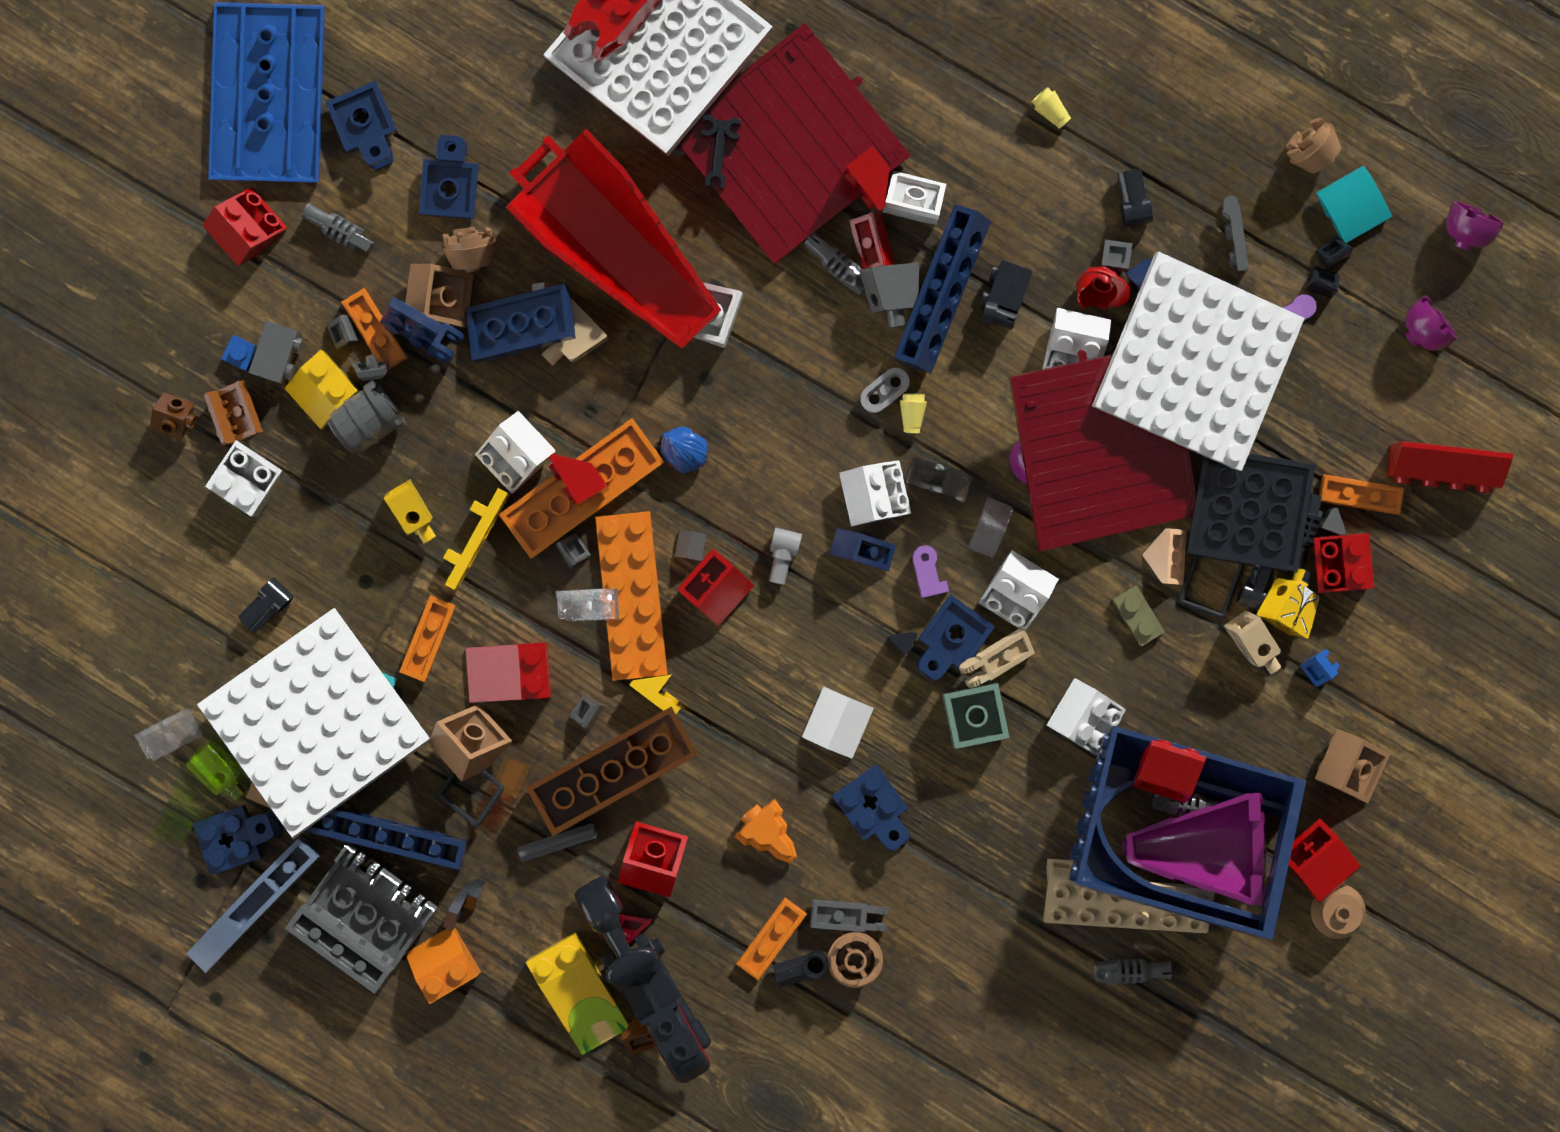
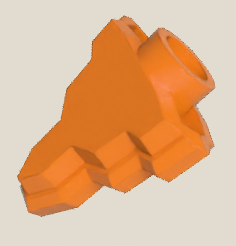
[734,799,797,863]

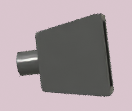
[860,262,919,328]

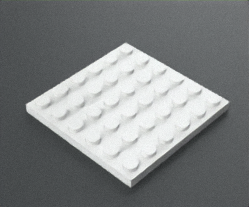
[544,0,774,156]
[1092,252,1305,471]
[197,608,430,839]

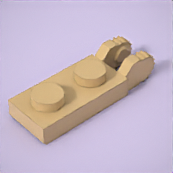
[959,628,1035,688]

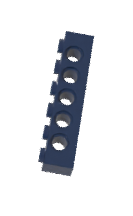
[894,204,991,374]
[305,807,469,870]

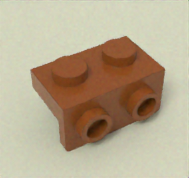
[204,380,263,445]

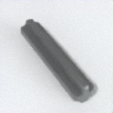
[517,823,597,862]

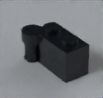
[979,260,1033,331]

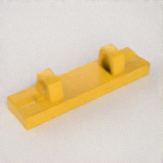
[443,488,510,590]

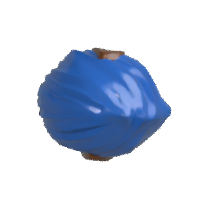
[660,426,708,474]

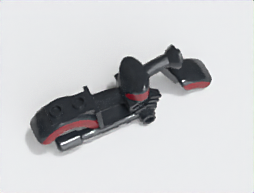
[574,876,712,1083]

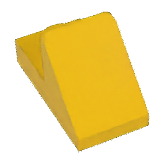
[630,674,681,715]

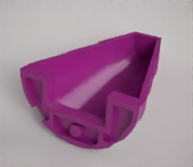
[1122,793,1266,905]

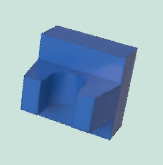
[1299,649,1340,687]

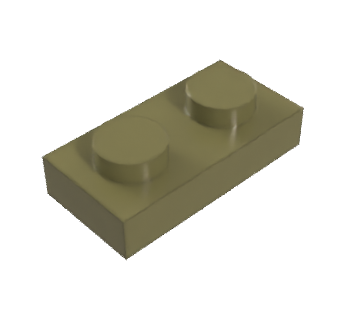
[1112,585,1165,646]

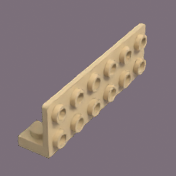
[1043,859,1215,933]

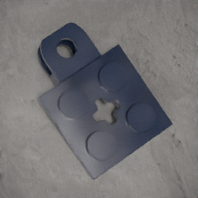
[325,81,398,171]
[419,135,479,219]
[380,296,464,364]
[917,594,995,681]
[832,764,909,851]
[192,805,282,875]

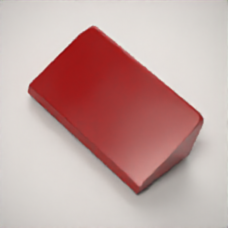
[849,213,895,270]

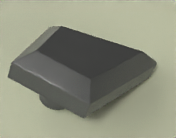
[351,354,389,381]

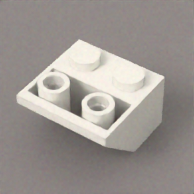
[1042,308,1111,369]
[475,411,556,494]
[205,440,283,518]
[839,460,911,526]
[978,550,1059,631]
[1047,678,1126,756]

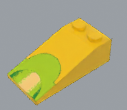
[526,931,629,1055]

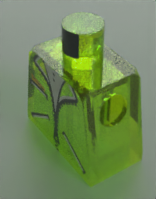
[185,738,246,802]

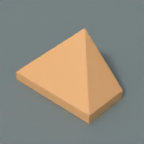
[1142,528,1187,585]

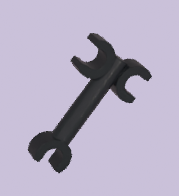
[701,115,741,189]

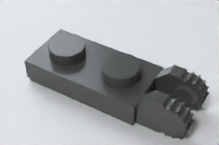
[1222,195,1249,275]
[810,899,889,932]

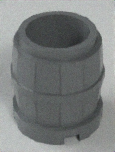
[327,380,406,455]

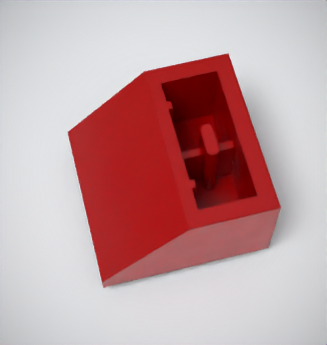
[845,146,890,213]
[202,187,288,266]
[548,454,610,507]
[1313,533,1374,593]
[677,548,755,626]
[1132,740,1206,803]
[1288,819,1361,903]

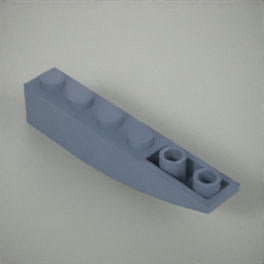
[186,836,323,973]

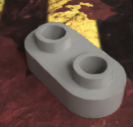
[860,368,909,413]

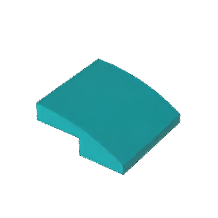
[1316,166,1392,243]

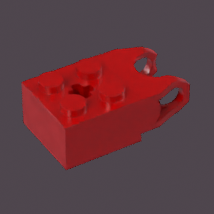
[563,0,662,63]

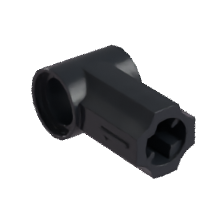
[1117,169,1153,227]
[1236,566,1278,612]
[238,577,294,633]
[773,950,828,988]

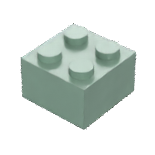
[942,683,1009,749]

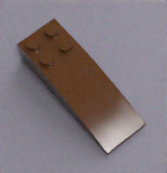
[526,706,698,836]

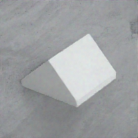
[883,171,946,225]
[694,283,743,348]
[802,687,874,758]

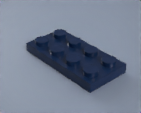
[466,283,576,363]

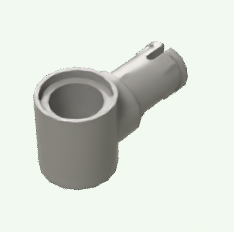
[769,527,802,585]

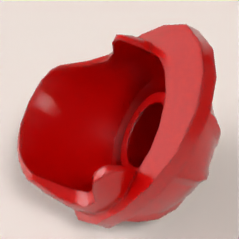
[1076,266,1131,310]

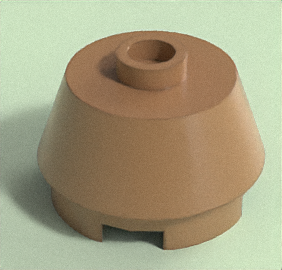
[1286,118,1341,173]
[441,227,496,272]
[1311,884,1366,939]
[828,932,883,988]

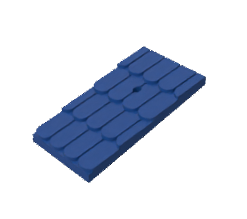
[208,2,325,182]

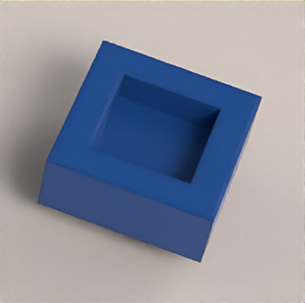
[221,335,257,372]

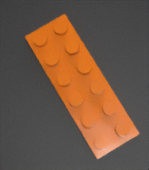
[499,418,665,559]
[595,511,668,681]

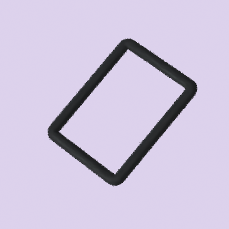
[1179,556,1244,618]
[438,770,504,827]

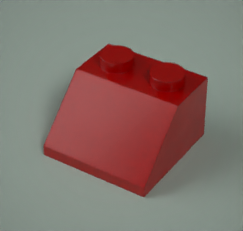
[617,821,688,898]

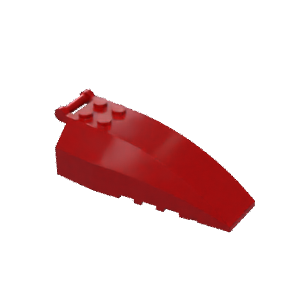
[505,129,721,348]

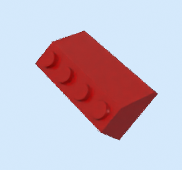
[1387,441,1514,494]

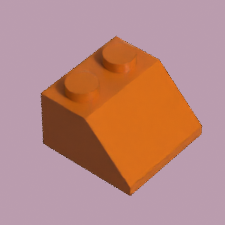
[406,928,481,1004]

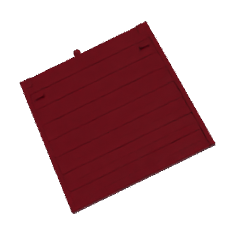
[678,23,911,264]
[1009,350,1196,551]

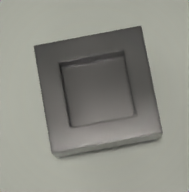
[1101,240,1133,272]

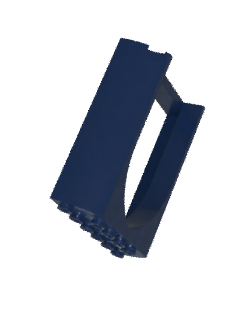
[1068,726,1306,941]

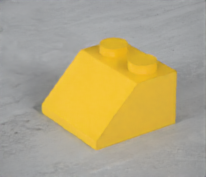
[285,350,360,430]

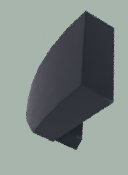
[443,879,485,931]

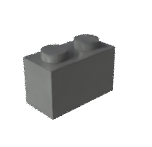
[249,321,304,385]

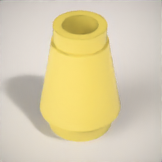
[1032,87,1071,129]
[900,393,927,433]

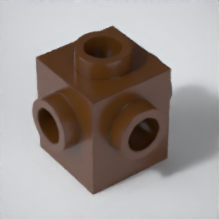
[150,392,196,440]

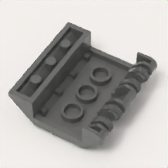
[285,842,438,994]

